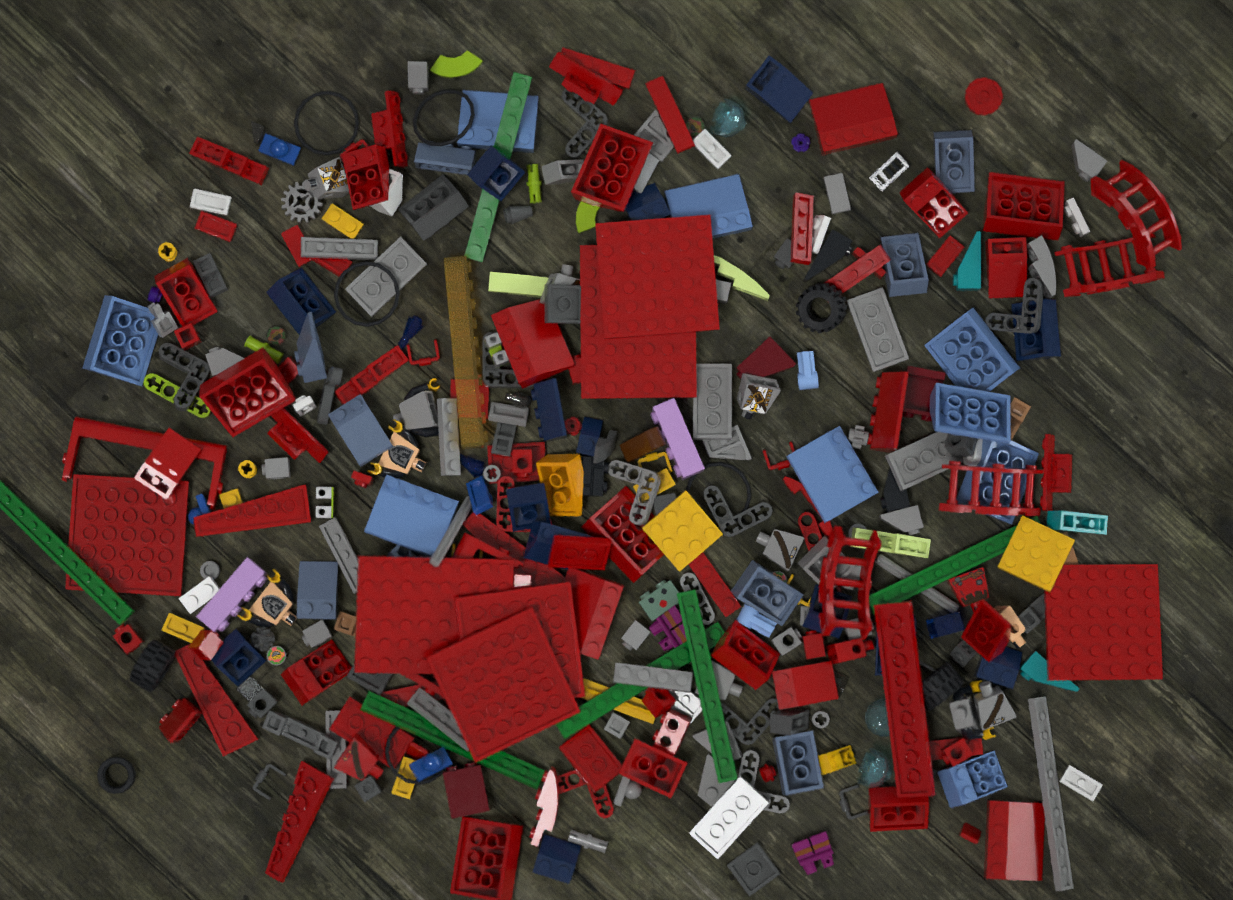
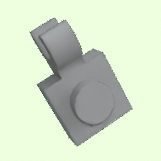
[147,302,178,338]

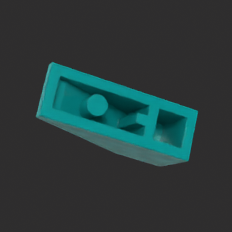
[953,231,981,291]
[1047,511,1108,535]
[1019,651,1079,692]

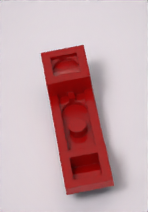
[782,476,832,539]

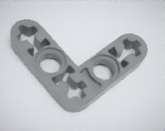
[608,460,661,526]
[738,750,790,813]

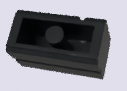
[581,457,608,497]

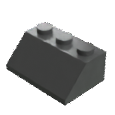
[398,175,469,241]

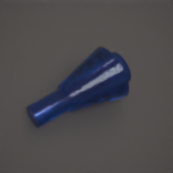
[397,315,425,349]
[460,453,486,478]

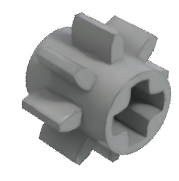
[848,425,869,449]

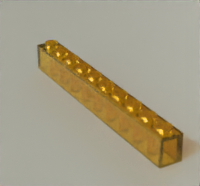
[444,256,488,450]

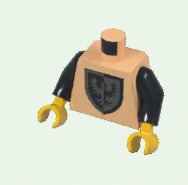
[368,419,427,478]
[237,569,297,627]

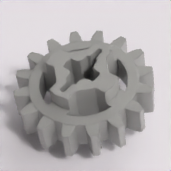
[281,181,323,224]

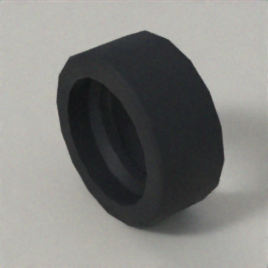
[97,757,136,794]

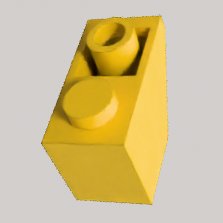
[818,745,856,775]

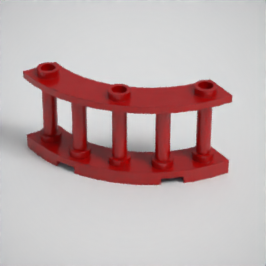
[1090,160,1182,269]
[1055,234,1165,297]
[939,461,1043,516]
[818,526,881,640]

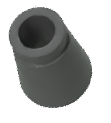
[503,205,533,224]

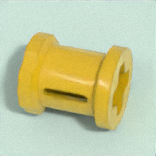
[158,242,177,262]
[238,460,257,478]

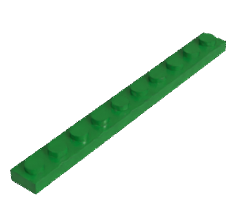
[464,72,532,262]
[0,480,134,625]
[869,516,1041,615]
[677,590,738,784]
[555,622,725,740]
[360,691,545,790]

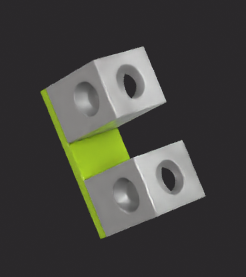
[484,332,509,368]
[316,487,334,518]

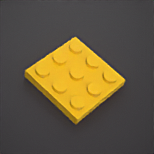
[642,490,723,572]
[997,515,1075,592]

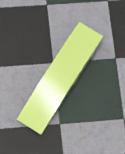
[714,255,770,301]
[488,272,548,298]
[850,528,931,558]

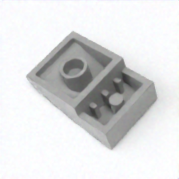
[1027,235,1056,299]

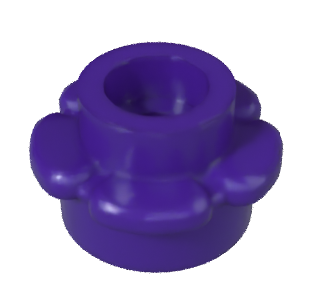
[791,133,810,152]
[147,286,162,303]

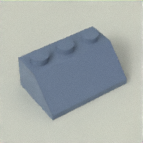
[414,141,476,175]
[772,731,824,795]

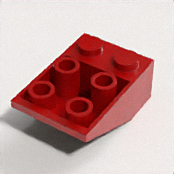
[342,144,389,210]
[899,167,968,238]
[985,237,1027,299]
[134,427,201,500]
[280,639,351,706]

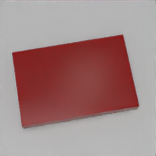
[487,442,546,484]
[547,535,612,570]
[559,724,622,793]

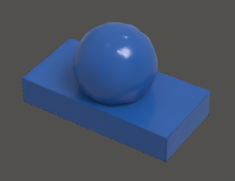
[258,134,301,166]
[466,475,493,515]
[188,494,211,525]
[409,747,453,782]

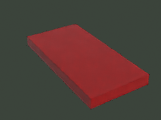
[329,696,414,769]

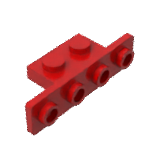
[549,52,623,105]
[371,91,408,167]
[267,408,329,463]
[1040,434,1072,512]

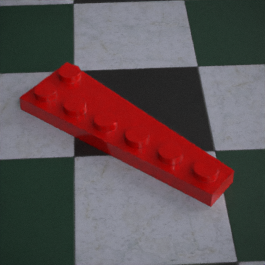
[193,485,311,537]
[463,512,565,586]
[175,644,258,756]
[265,761,334,883]

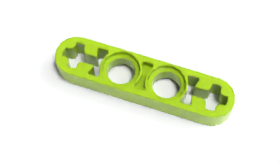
[143,373,212,419]

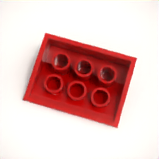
[809,83,898,155]
[571,124,653,212]
[983,172,1064,241]
[491,299,575,389]
[199,348,296,437]
[867,372,909,453]
[581,486,664,583]
[564,568,624,660]
[984,800,1045,881]
[450,816,523,900]

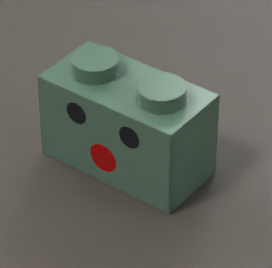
[639,580,679,622]

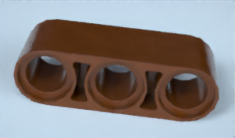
[619,427,666,463]

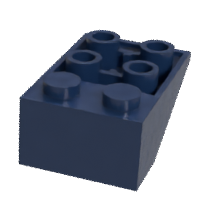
[745,55,813,123]

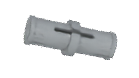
[568,830,608,853]

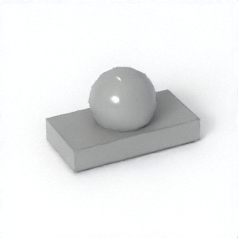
[613,776,642,806]

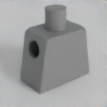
[695,661,743,700]

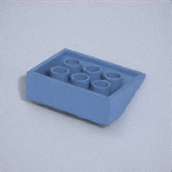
[457,90,538,153]
[665,174,753,239]
[83,295,158,386]
[924,308,1020,392]
[930,383,1011,444]
[786,426,878,523]
[956,439,1039,525]
[364,475,459,557]

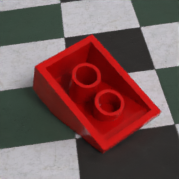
[154,258,218,327]
[961,599,1012,662]
[772,661,839,710]
[159,698,203,743]
[618,739,687,798]

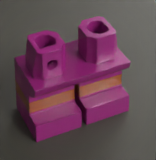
[649,606,687,651]
[791,831,834,875]

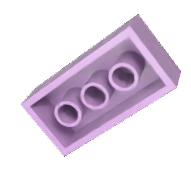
[650,398,705,480]
[196,558,268,632]

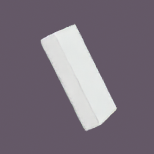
[190,189,232,216]

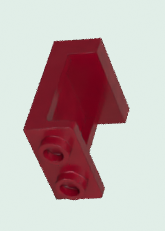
[902,366,946,422]
[443,762,490,819]

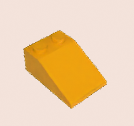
[536,454,584,516]

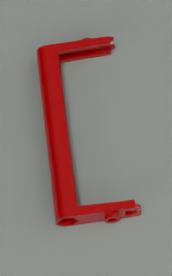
[62,416,227,510]
[399,533,523,697]

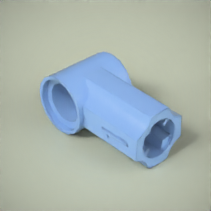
[797,351,819,390]
[736,604,777,638]

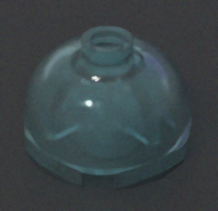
[711,98,746,138]
[865,699,890,737]
[857,748,892,788]

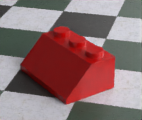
[711,620,780,690]
[868,787,929,832]

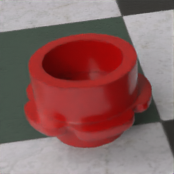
[564,417,582,436]
[759,764,776,782]

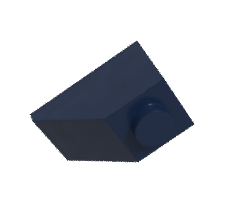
[576,417,603,457]

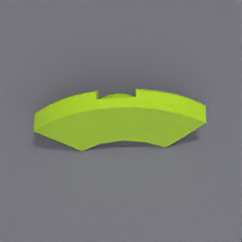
[430,50,483,78]
[576,202,600,234]

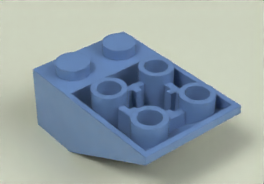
[937,751,1008,808]

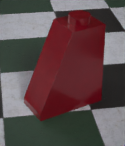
[736,337,796,379]

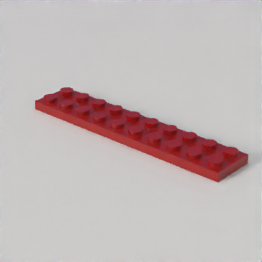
[874,601,935,798]

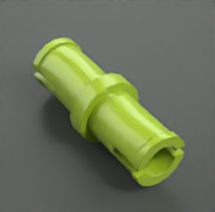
[526,164,542,203]
[244,336,284,364]

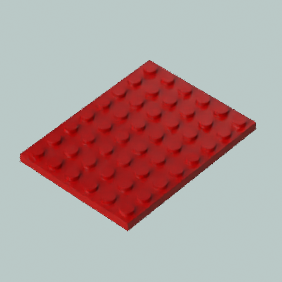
[580,245,697,399]
[354,556,514,674]

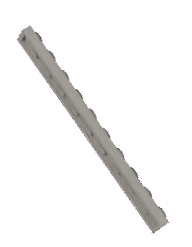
[1028,696,1073,891]

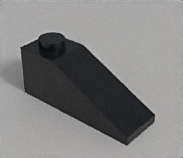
[803,229,853,283]
[880,466,910,513]

